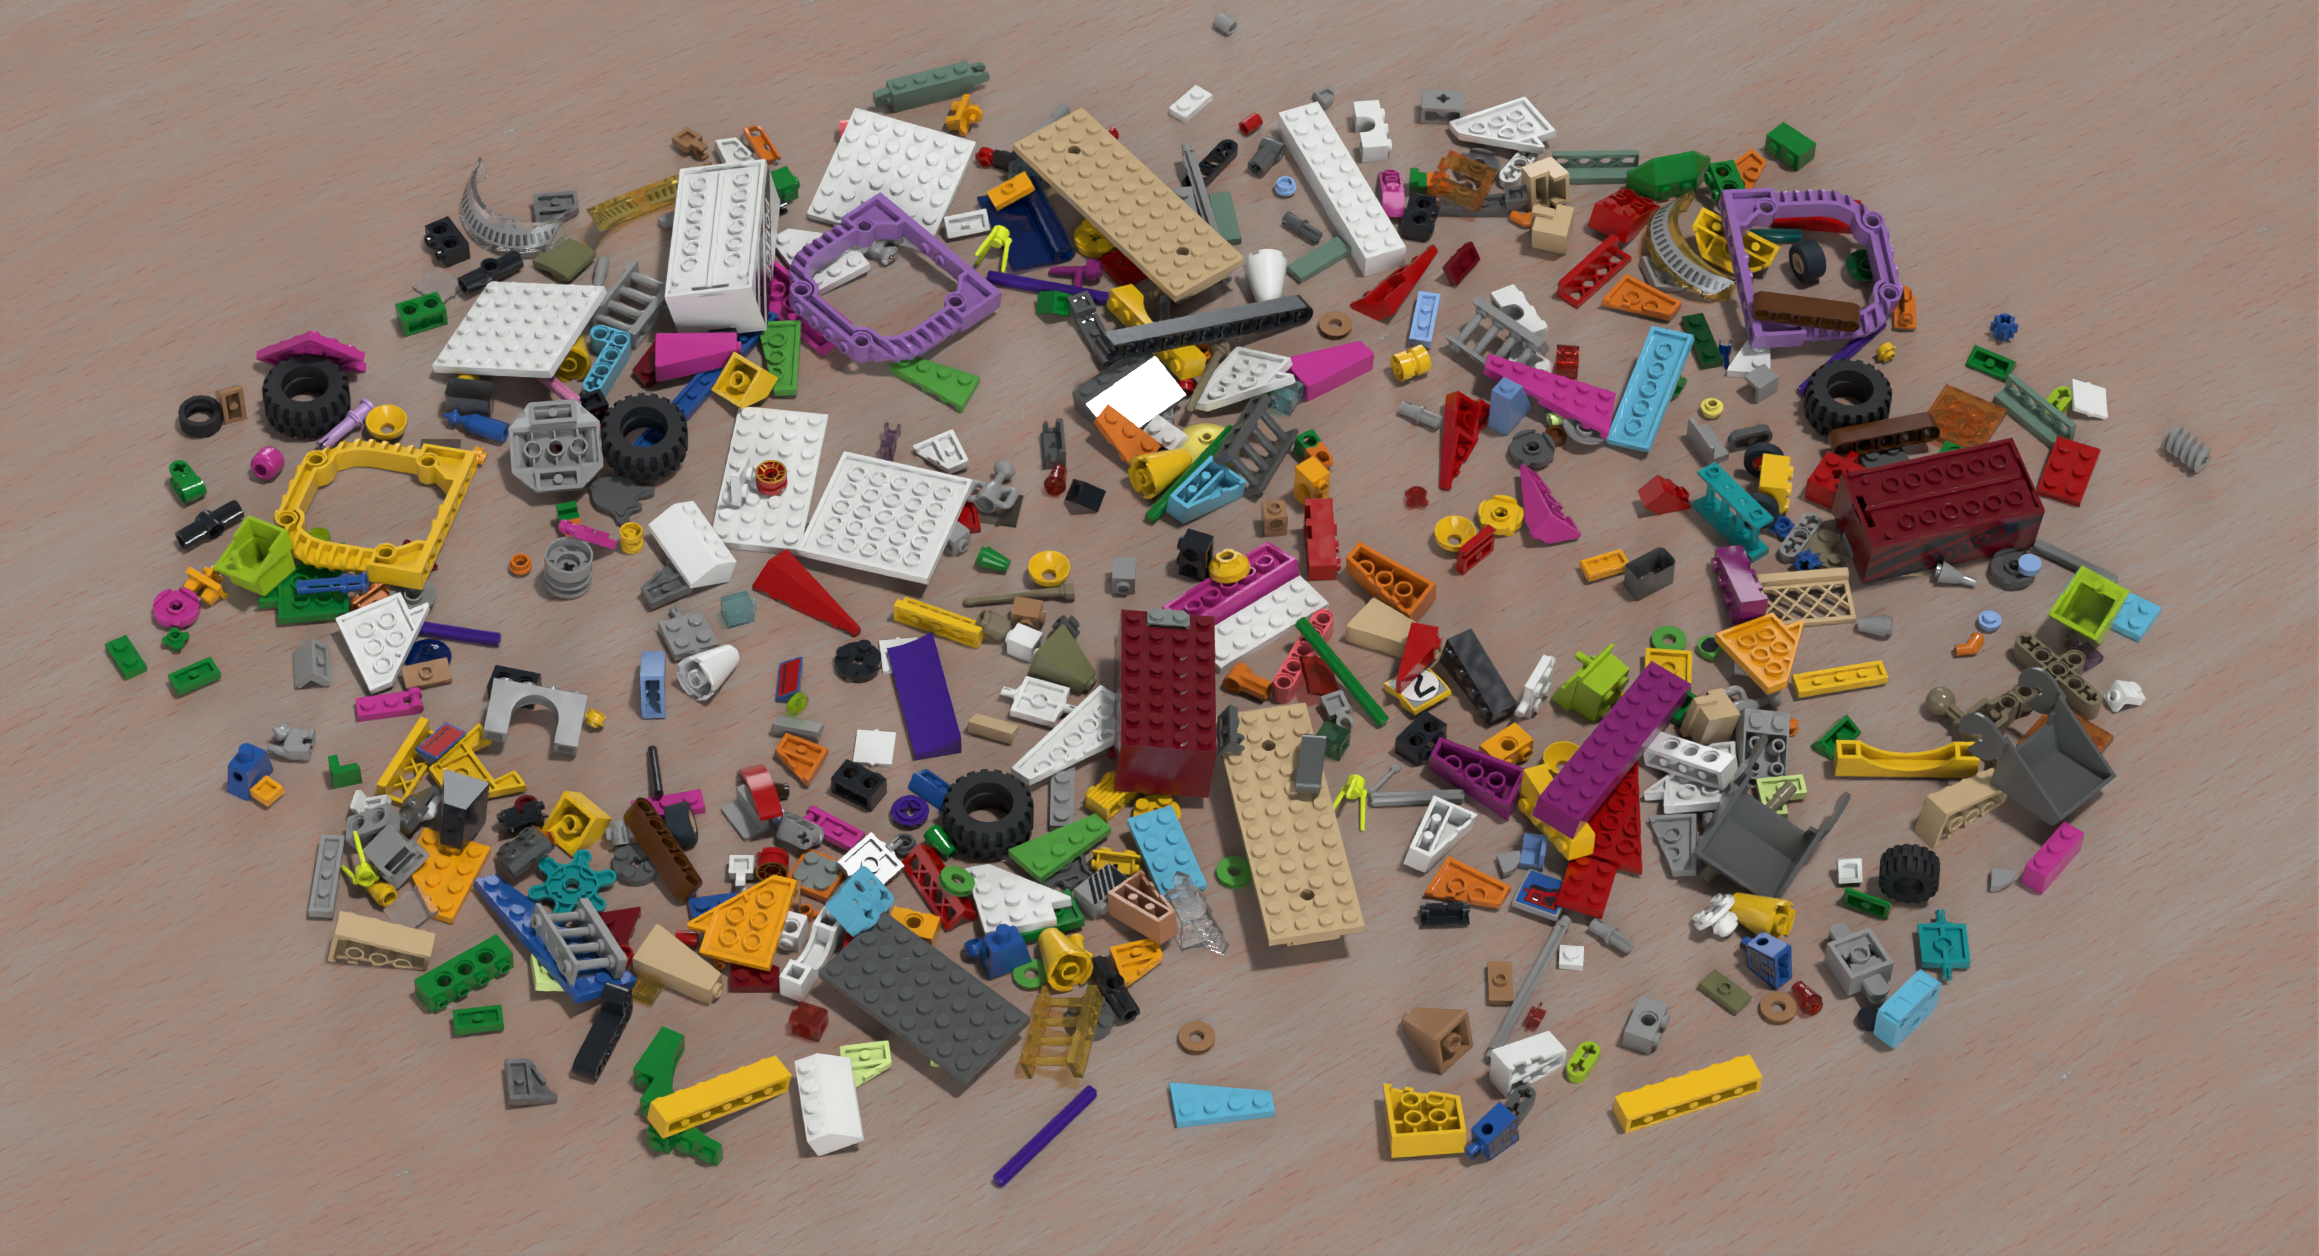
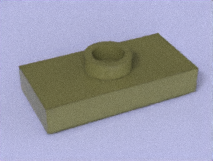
[1698,969,1752,1015]

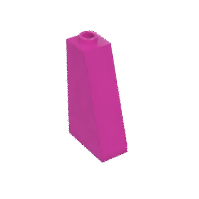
[655,332,741,382]
[1286,341,1374,402]

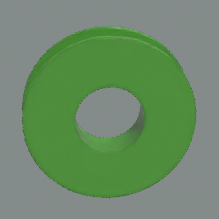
[1651,626,1687,650]
[1216,856,1252,889]
[939,866,975,897]
[1013,958,1048,989]

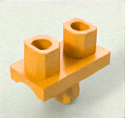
[945,94,983,136]
[183,565,229,606]

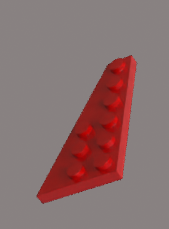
[1586,760,1642,875]

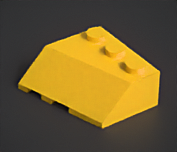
[1383,1083,1466,1158]

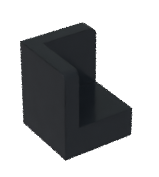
[993,149,1025,174]
[1065,479,1106,512]

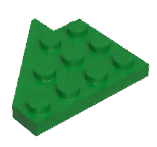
[258,542,349,625]

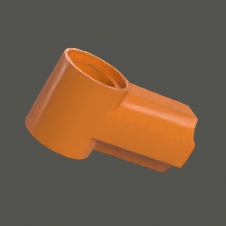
[1223,662,1273,701]

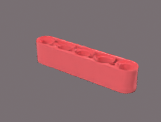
[1272,609,1334,704]

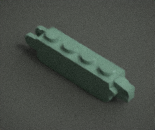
[873,61,990,112]

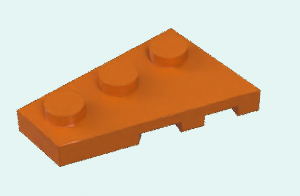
[1707,148,1767,189]
[1601,274,1682,321]
[1093,404,1162,468]
[1424,856,1511,909]

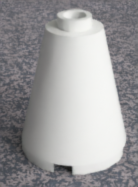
[1243,249,1287,302]
[677,644,740,701]

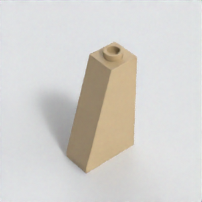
[1345,597,1442,659]
[632,924,724,1005]

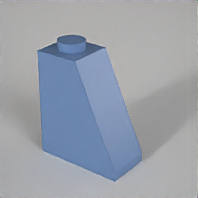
[1488,377,1532,436]
[640,651,666,719]

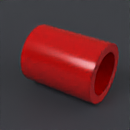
[1239,112,1263,135]
[675,930,698,948]

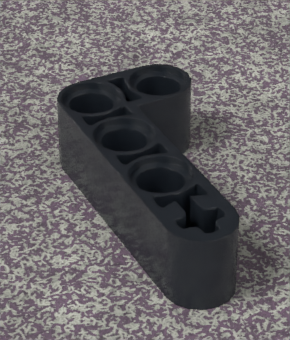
[572,982,633,1081]

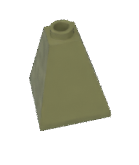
[1027,624,1097,694]

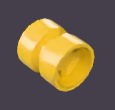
[1390,344,1431,382]

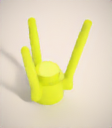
[974,225,1012,273]
[1333,774,1367,831]
[341,831,380,886]

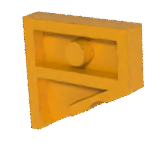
[1110,938,1163,988]

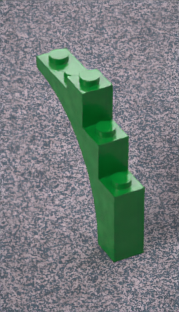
[633,1026,723,1166]

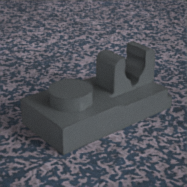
[1217,705,1245,756]

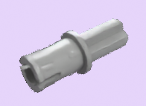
[1398,400,1443,428]
[1589,918,1634,953]

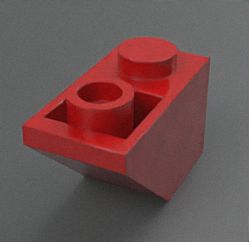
[1638,474,1692,515]

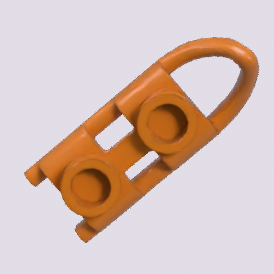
[743,125,781,165]

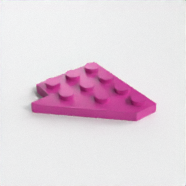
[256,330,367,372]

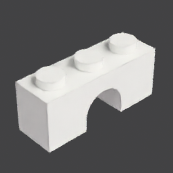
[1352,100,1392,163]
[1490,284,1548,347]

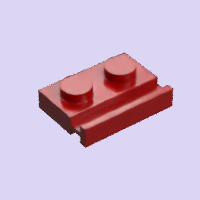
[1456,524,1496,575]

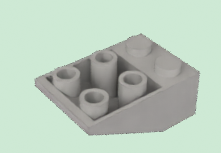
[1736,708,1790,780]

